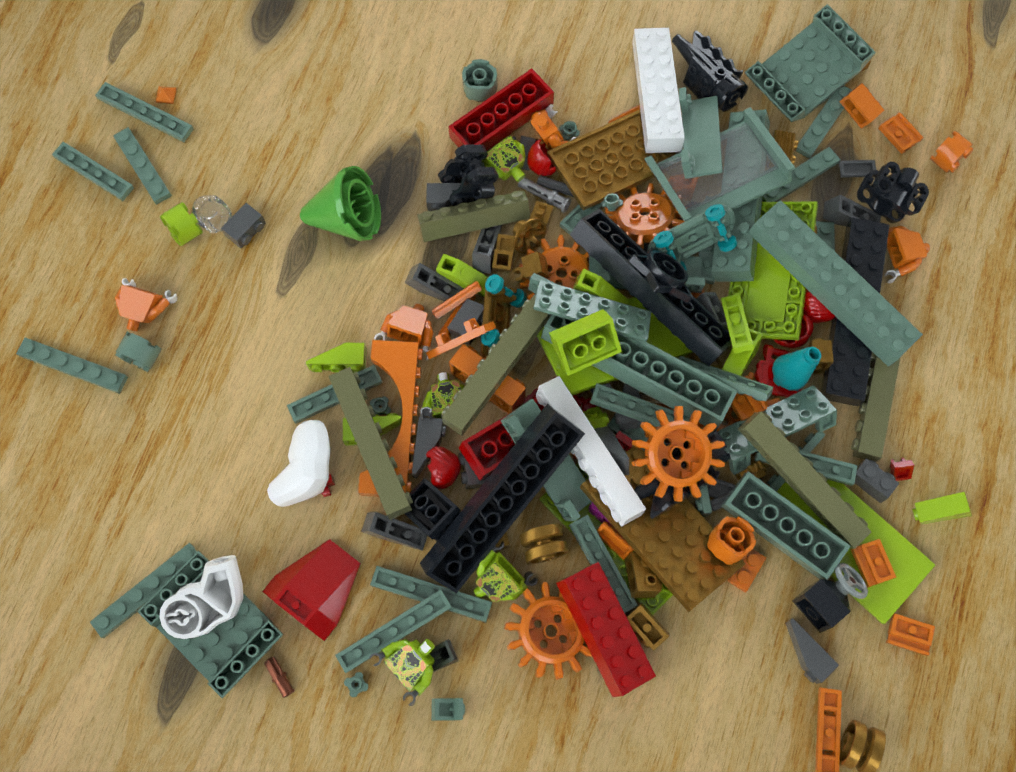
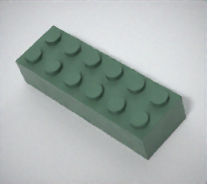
[721,471,851,580]

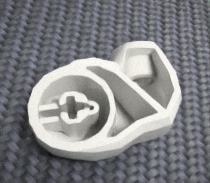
[267,420,330,507]
[160,555,244,639]

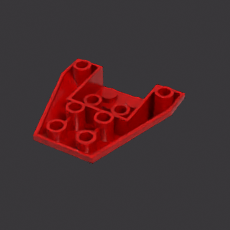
[262,539,361,641]

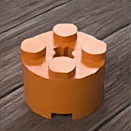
[930,131,973,173]
[707,516,756,565]

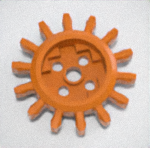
[605,183,688,249]
[519,235,589,300]
[632,406,725,502]
[504,582,592,680]

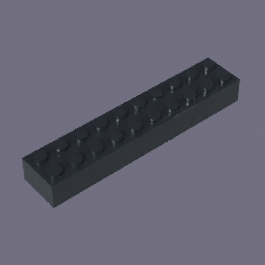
[570,209,732,367]
[821,217,890,407]
[420,403,585,594]

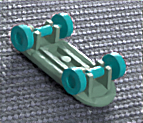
[647,204,738,270]

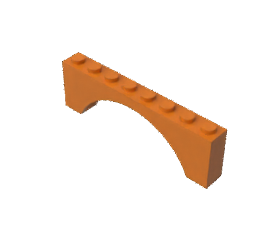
[358,340,423,497]

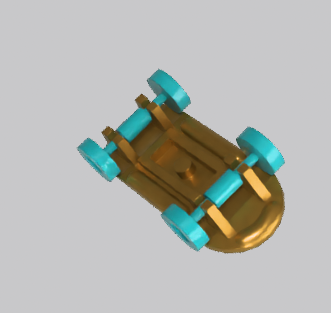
[480,274,527,358]

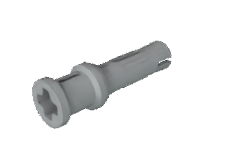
[518,177,571,213]

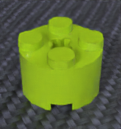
[160,202,203,246]

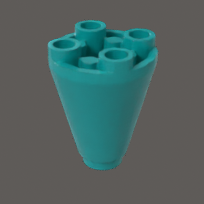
[772,347,821,391]

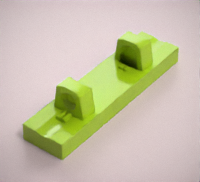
[721,294,754,354]

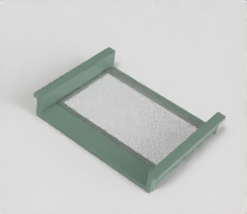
[645,107,795,222]

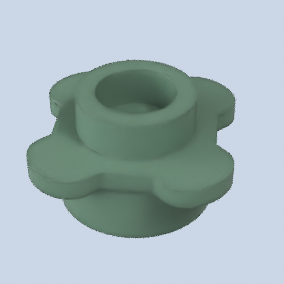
[559,121,580,140]
[601,193,623,212]
[370,396,391,415]
[344,672,369,697]

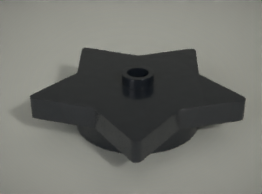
[628,247,693,303]

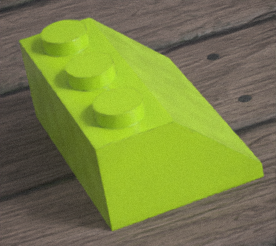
[549,309,622,376]

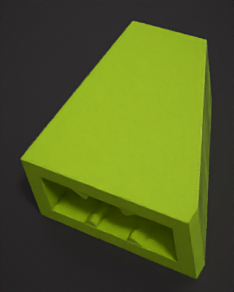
[912,492,972,525]

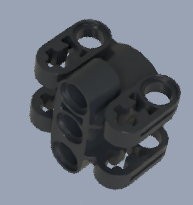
[438,144,499,206]
[857,162,929,223]

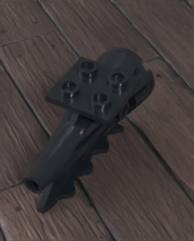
[672,30,748,112]
[634,430,730,519]

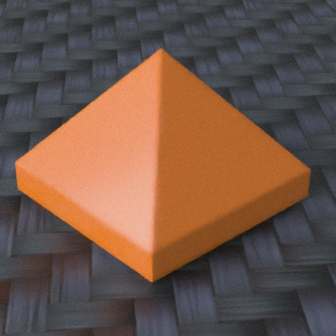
[156,86,177,104]

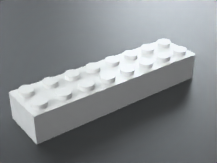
[632,28,685,153]

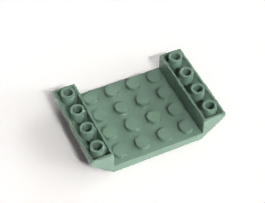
[745,4,876,122]
[137,551,283,698]

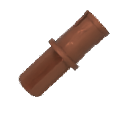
[264,656,295,698]

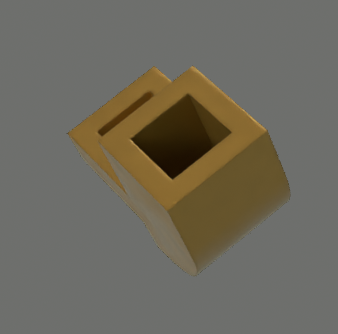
[492,234,515,272]

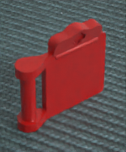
[754,344,802,398]

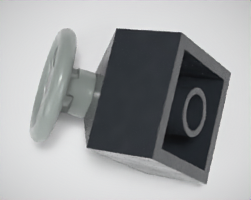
[792,563,868,633]

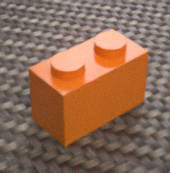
[839,83,884,129]

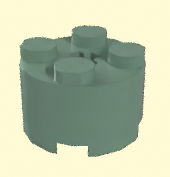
[462,59,498,101]
[115,331,162,372]

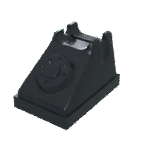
[405,477,461,541]

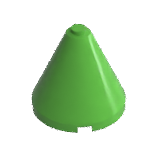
[300,166,381,241]

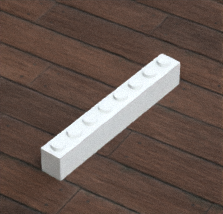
[536,376,646,527]

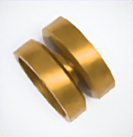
[519,523,569,565]
[839,720,886,772]

